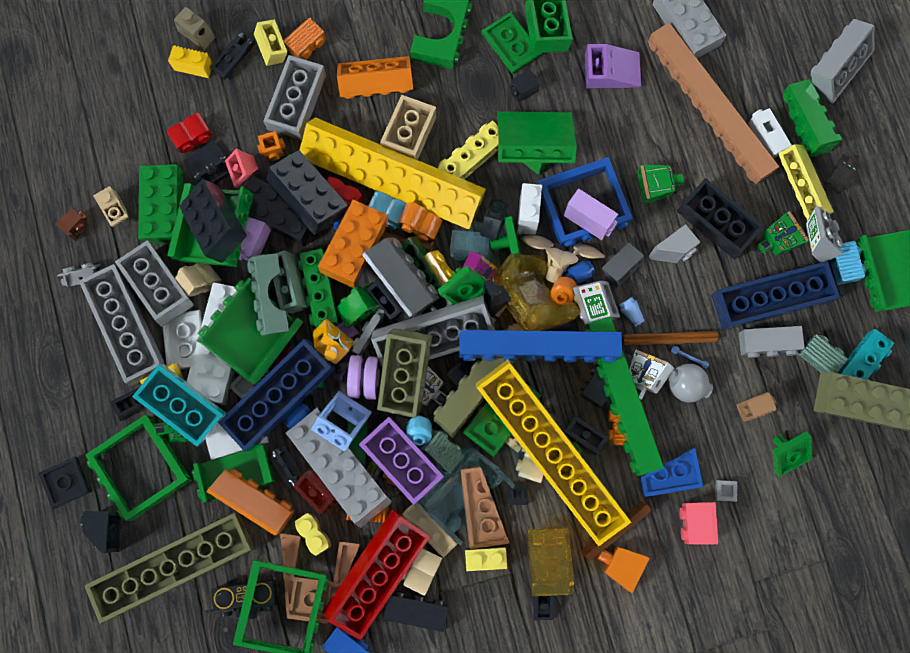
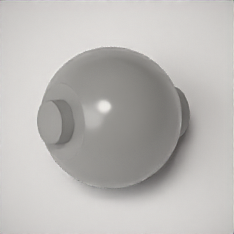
[668,364,713,403]

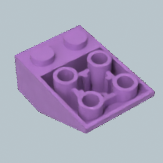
[585,44,641,88]

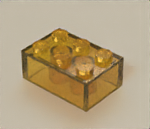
[527,528,575,596]

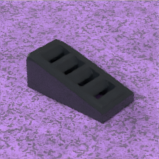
[110,388,145,422]

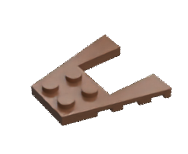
[280,533,360,624]

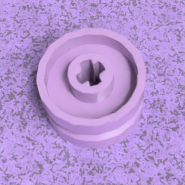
[347,355,380,400]

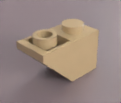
[93,186,129,227]

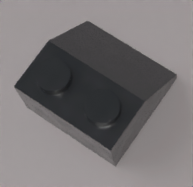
[80,511,121,553]

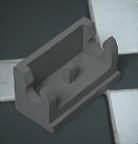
[602,243,644,288]

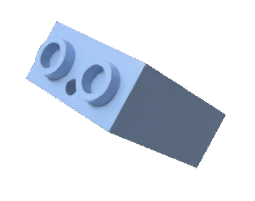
[311,391,372,451]

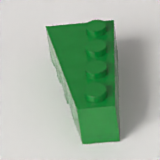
[783,79,842,158]

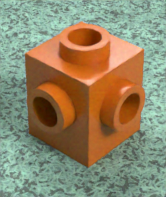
[257,131,286,161]

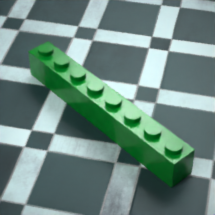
[584,316,664,476]

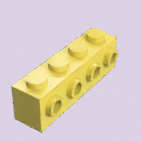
[437,120,498,180]
[778,144,834,220]

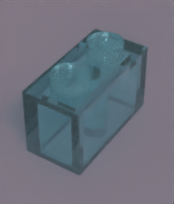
[450,230,489,260]

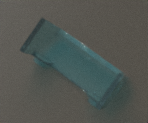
[418,447,515,546]

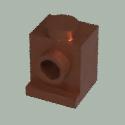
[55,208,88,241]

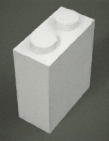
[517,183,542,235]

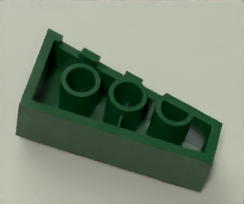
[402,236,454,311]

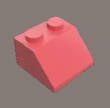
[680,502,718,544]

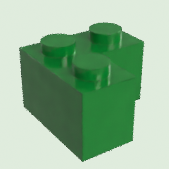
[336,282,381,328]

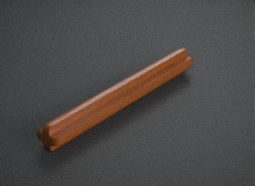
[623,331,718,345]

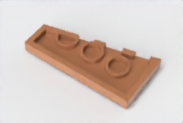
[460,466,509,549]

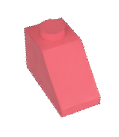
[225,148,259,188]

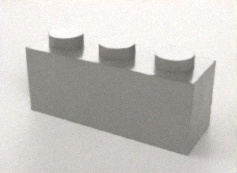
[739,326,805,358]

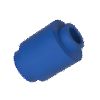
[565,260,595,285]
[284,402,312,429]

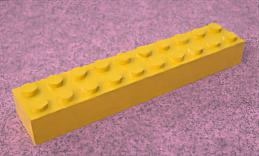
[300,117,486,229]
[476,359,631,546]

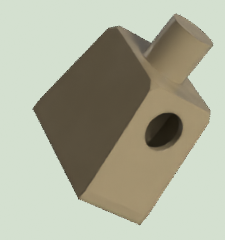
[174,7,216,50]

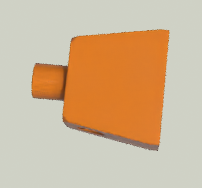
[597,547,650,593]

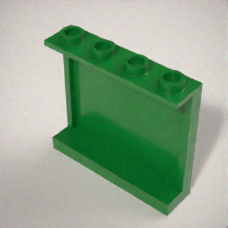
[497,111,577,163]
[167,183,253,267]
[196,278,303,384]

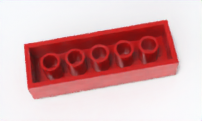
[322,509,431,640]

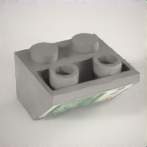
[806,206,843,263]
[573,281,620,325]

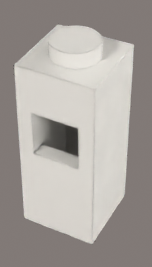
[748,108,792,159]

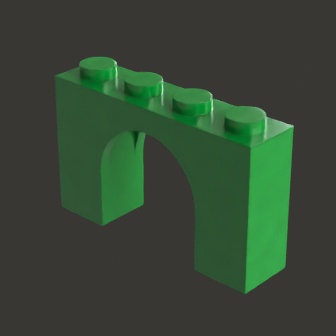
[410,0,472,69]

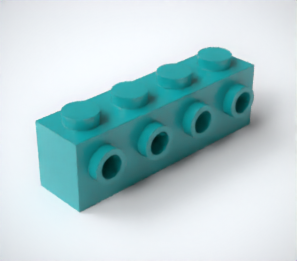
[837,329,894,380]

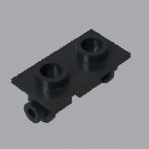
[268,446,305,490]

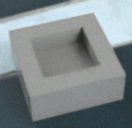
[715,480,737,502]

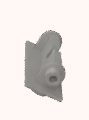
[57,262,100,287]

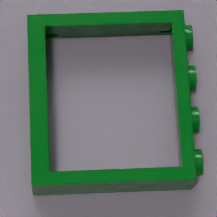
[85,414,192,521]
[233,559,329,653]

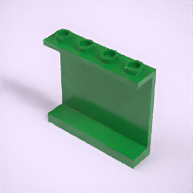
[855,230,910,313]

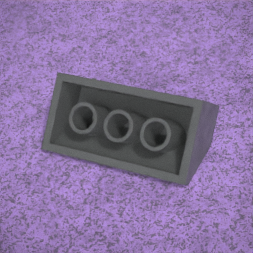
[362,237,440,317]

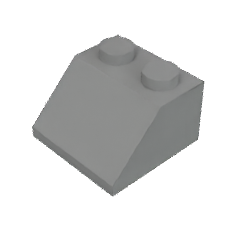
[648,224,700,263]

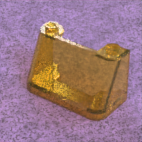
[492,254,581,331]

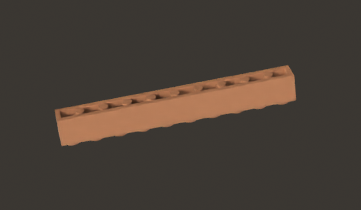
[648,23,779,184]

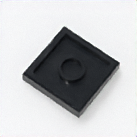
[38,456,91,509]

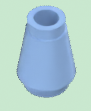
[619,297,645,326]

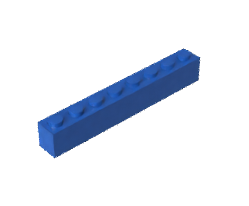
[459,330,622,363]

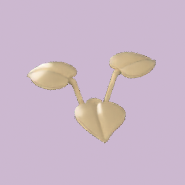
[520,235,605,283]

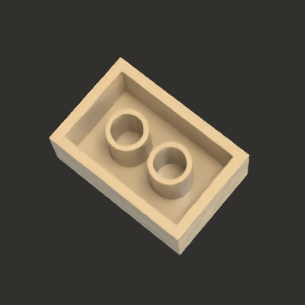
[380,95,436,160]

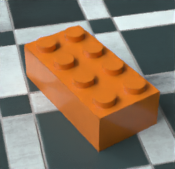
[318,200,388,288]

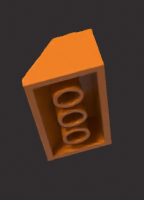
[337,56,413,99]
[207,468,295,535]

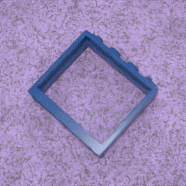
[537,157,633,247]

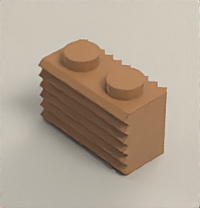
[736,392,777,422]

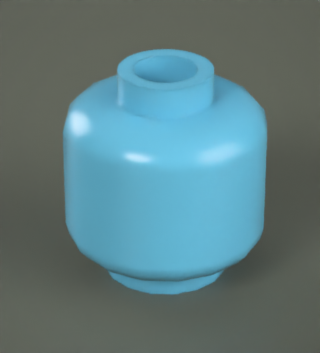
[406,416,432,446]

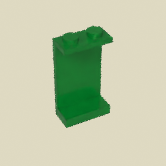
[192,443,276,503]

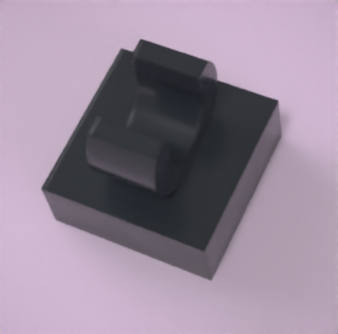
[507,485,527,505]

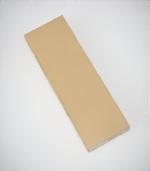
[402,503,457,558]

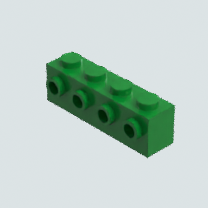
[298,249,339,328]

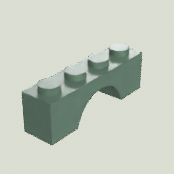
[248,254,289,335]

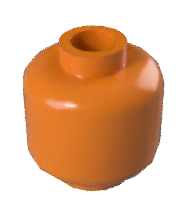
[551,277,577,305]

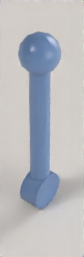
[671,346,709,368]

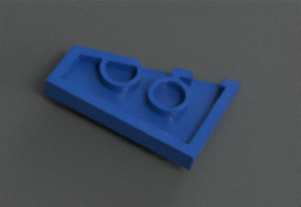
[640,448,703,497]

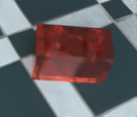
[293,470,337,515]

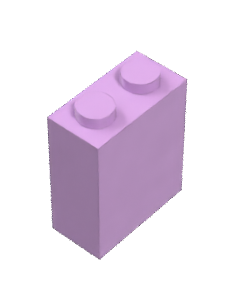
[564,188,618,240]

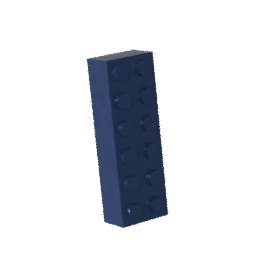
[711,261,840,331]
[218,339,335,452]

